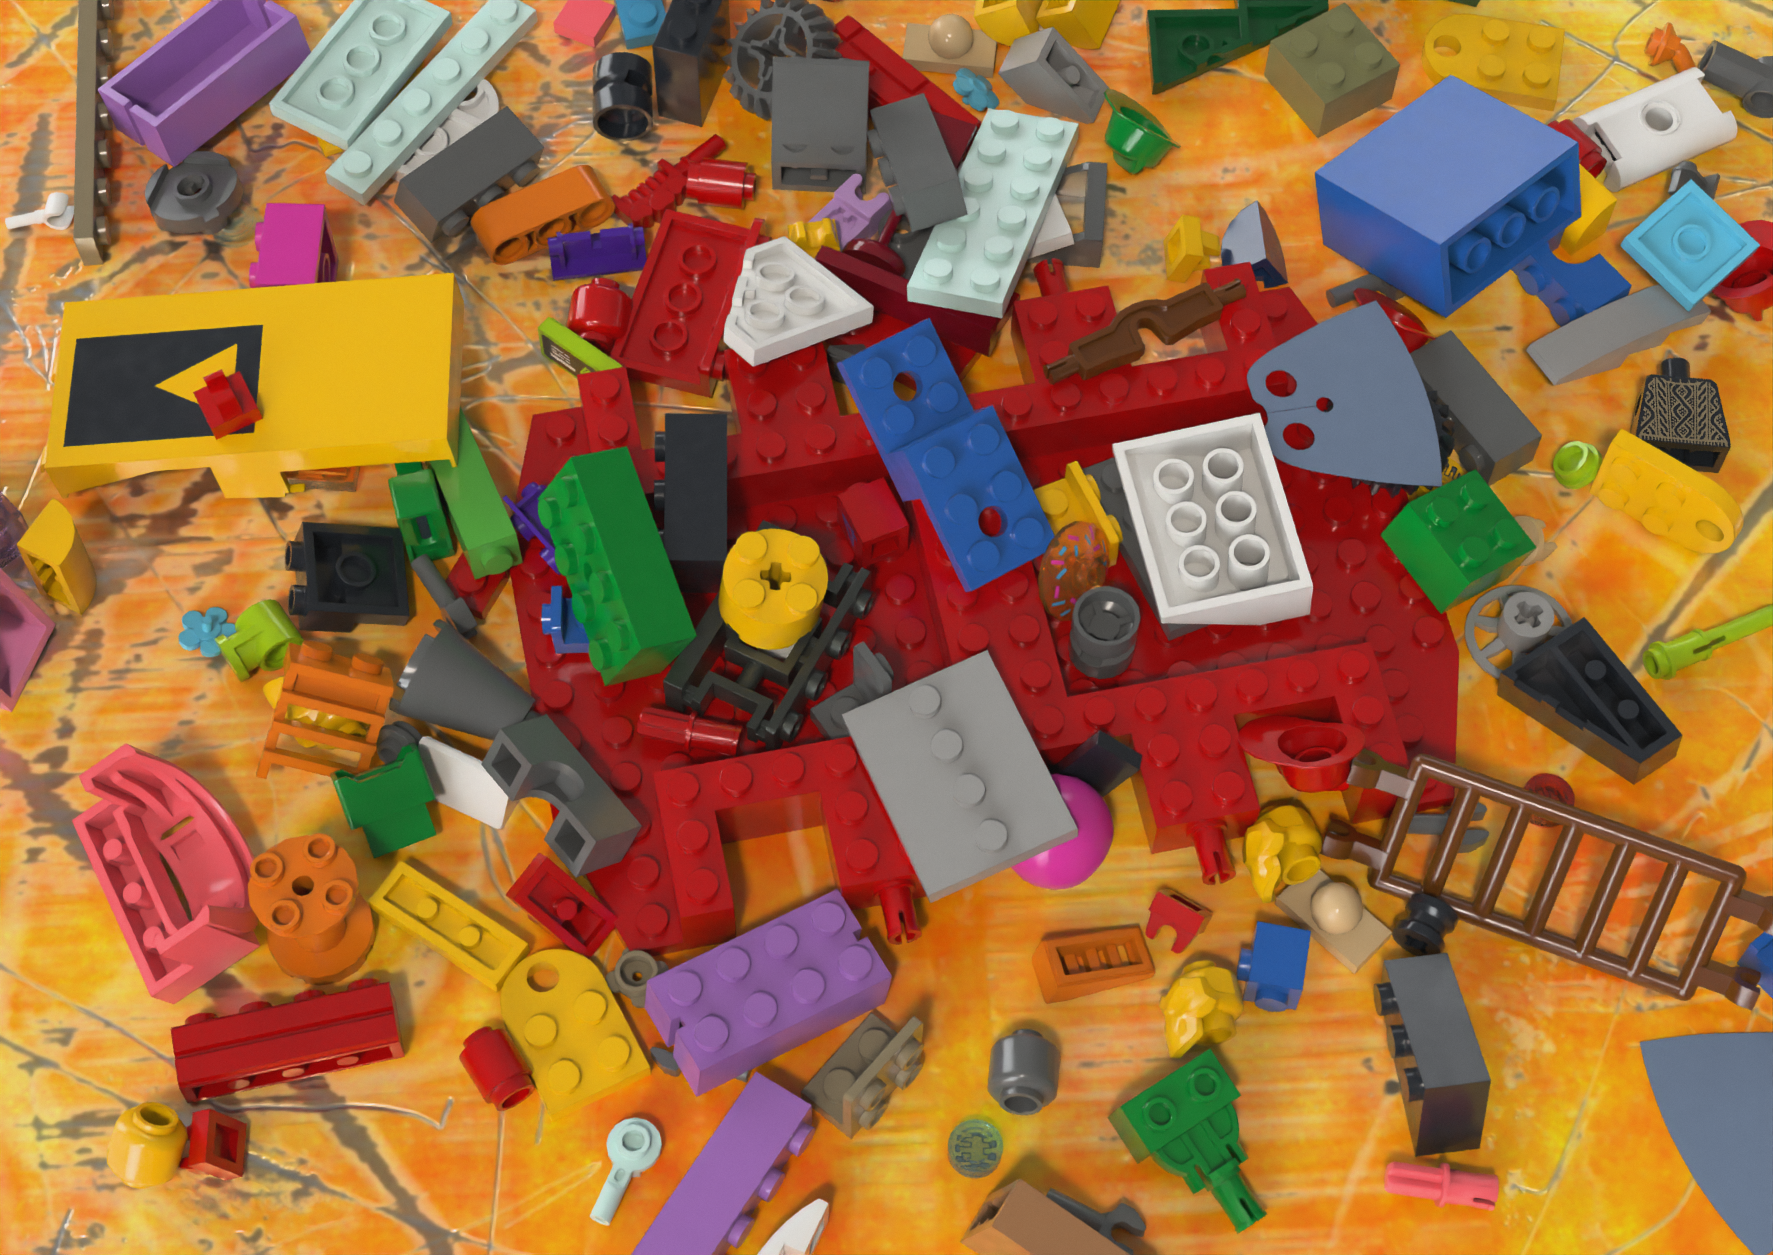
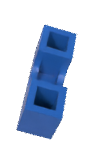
[1511,229,1632,327]

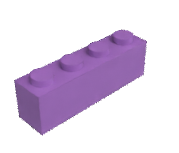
[631,1072,815,1255]

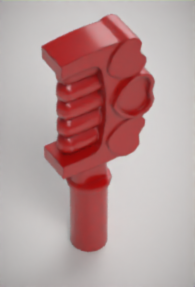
[611,134,726,230]

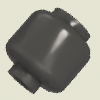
[987,1029,1061,1115]

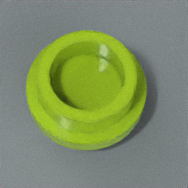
[1553,441,1602,489]

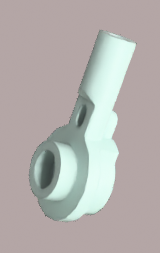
[590,1118,662,1226]

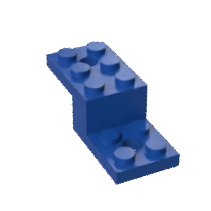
[836,318,1059,592]

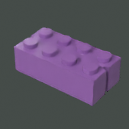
[98,0,311,167]
[645,889,892,1097]

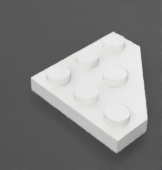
[724,236,874,367]

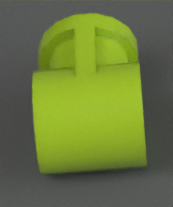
[214,599,305,682]

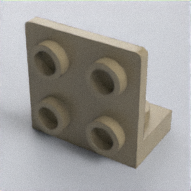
[801,1013,924,1139]

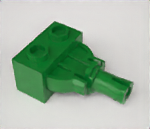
[1107,1049,1267,1234]

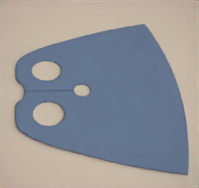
[1247,301,1442,487]
[1639,1032,1773,1255]

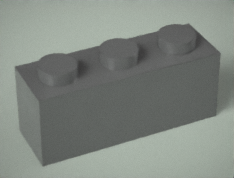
[866,93,967,232]
[394,106,544,243]
[1410,330,1542,486]

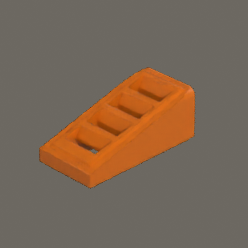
[1032,926,1156,1004]

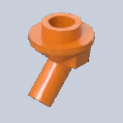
[1644,22,1696,73]

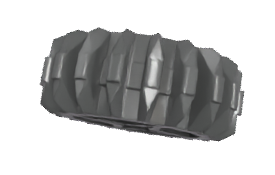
[722,0,843,121]

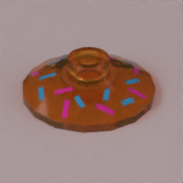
[1038,521,1110,621]

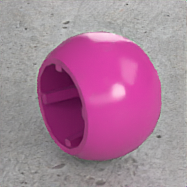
[1011,774,1114,890]

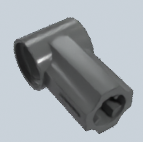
[1697,40,1773,118]

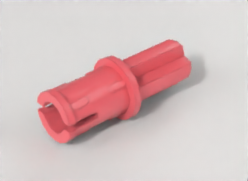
[1384,1161,1499,1211]

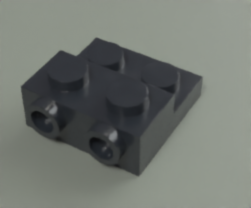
[285,522,410,633]

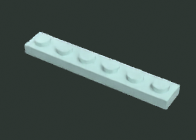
[325,0,537,206]

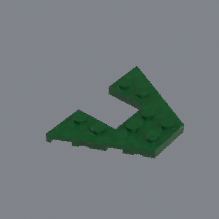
[1146,0,1329,94]

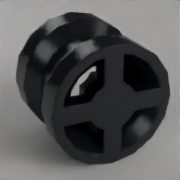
[1392,894,1459,956]

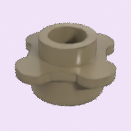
[605,948,669,1008]

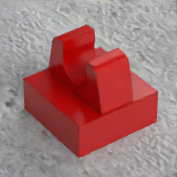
[193,369,263,440]
[1145,888,1213,954]
[179,1108,247,1181]

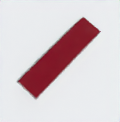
[815,245,998,357]

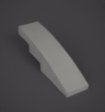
[1526,284,1711,386]

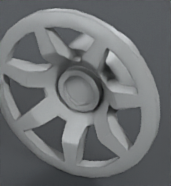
[1465,585,1573,680]

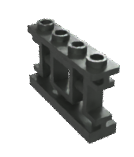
[663,520,876,751]

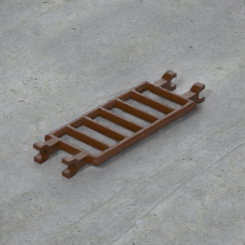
[1320,749,1773,1011]

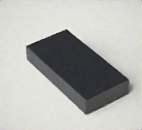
[1048,730,1143,797]

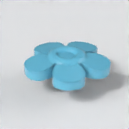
[953,68,999,111]
[178,607,236,657]

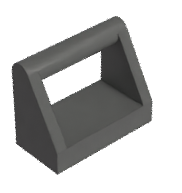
[1027,162,1107,268]

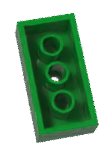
[538,446,697,686]

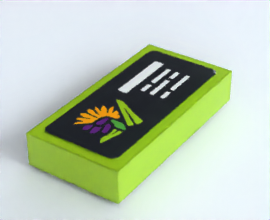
[538,317,623,378]

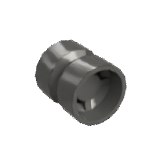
[1068,586,1140,679]

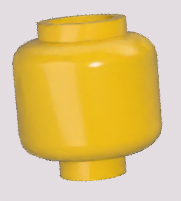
[107,1102,188,1189]

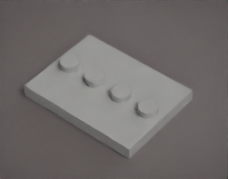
[842,650,1078,903]

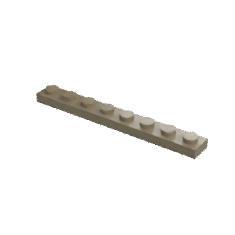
[73,0,114,266]

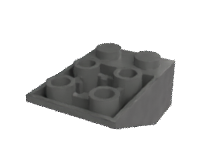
[771,56,869,194]

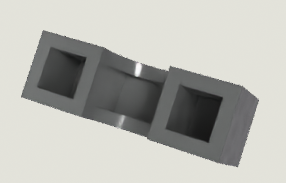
[481,714,642,877]

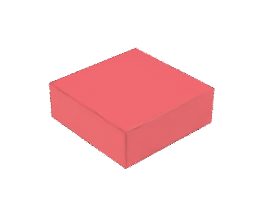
[553,0,616,48]

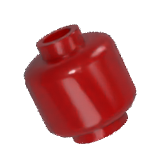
[566,278,633,353]

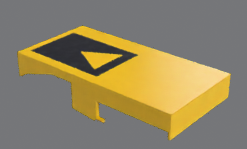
[40,273,464,498]

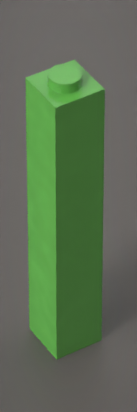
[425,407,523,580]

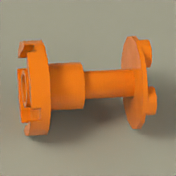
[248,833,376,986]

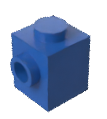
[1236,921,1311,1012]

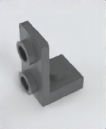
[810,642,894,741]

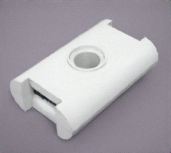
[1572,67,1737,192]

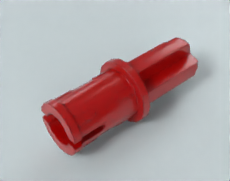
[637,706,744,758]

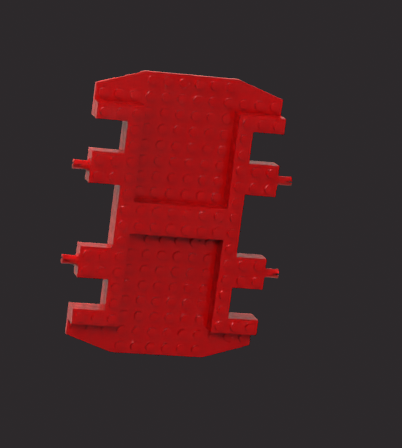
[509,258,1459,957]

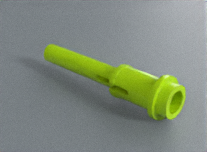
[1643,604,1773,680]

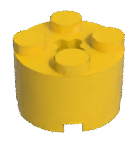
[718,529,828,650]

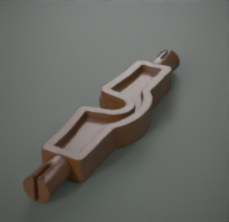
[1043,278,1246,385]

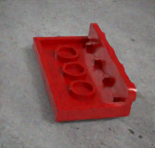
[609,209,772,398]

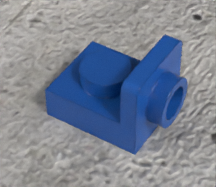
[542,586,590,654]

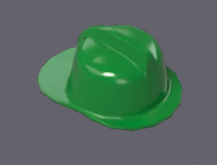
[1104,89,1181,174]

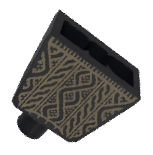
[1630,358,1731,473]

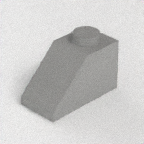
[998,27,1110,124]

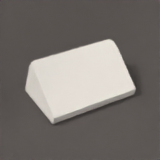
[418,736,520,829]

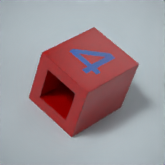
[837,477,909,568]

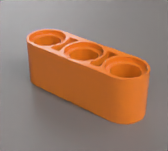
[471,165,615,265]

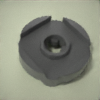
[145,151,243,235]

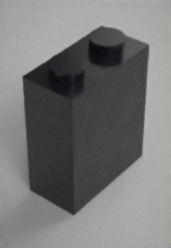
[652,0,731,127]

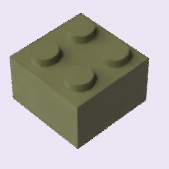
[1264,3,1400,138]

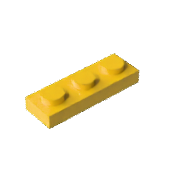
[368,860,530,993]

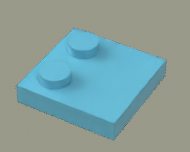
[1620,179,1760,312]

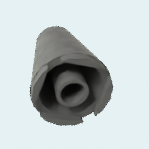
[389,619,541,741]

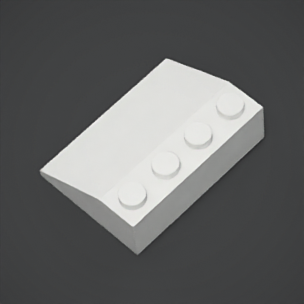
[1112,413,1313,625]

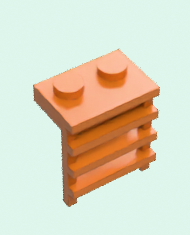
[256,640,394,779]

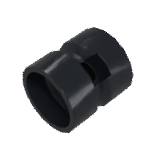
[593,52,653,141]

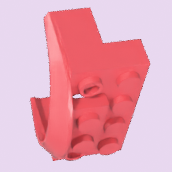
[72,743,260,1004]

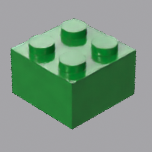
[1381,469,1537,614]

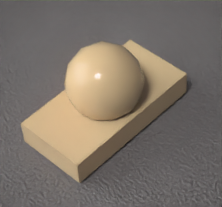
[902,13,997,78]
[1275,869,1392,974]

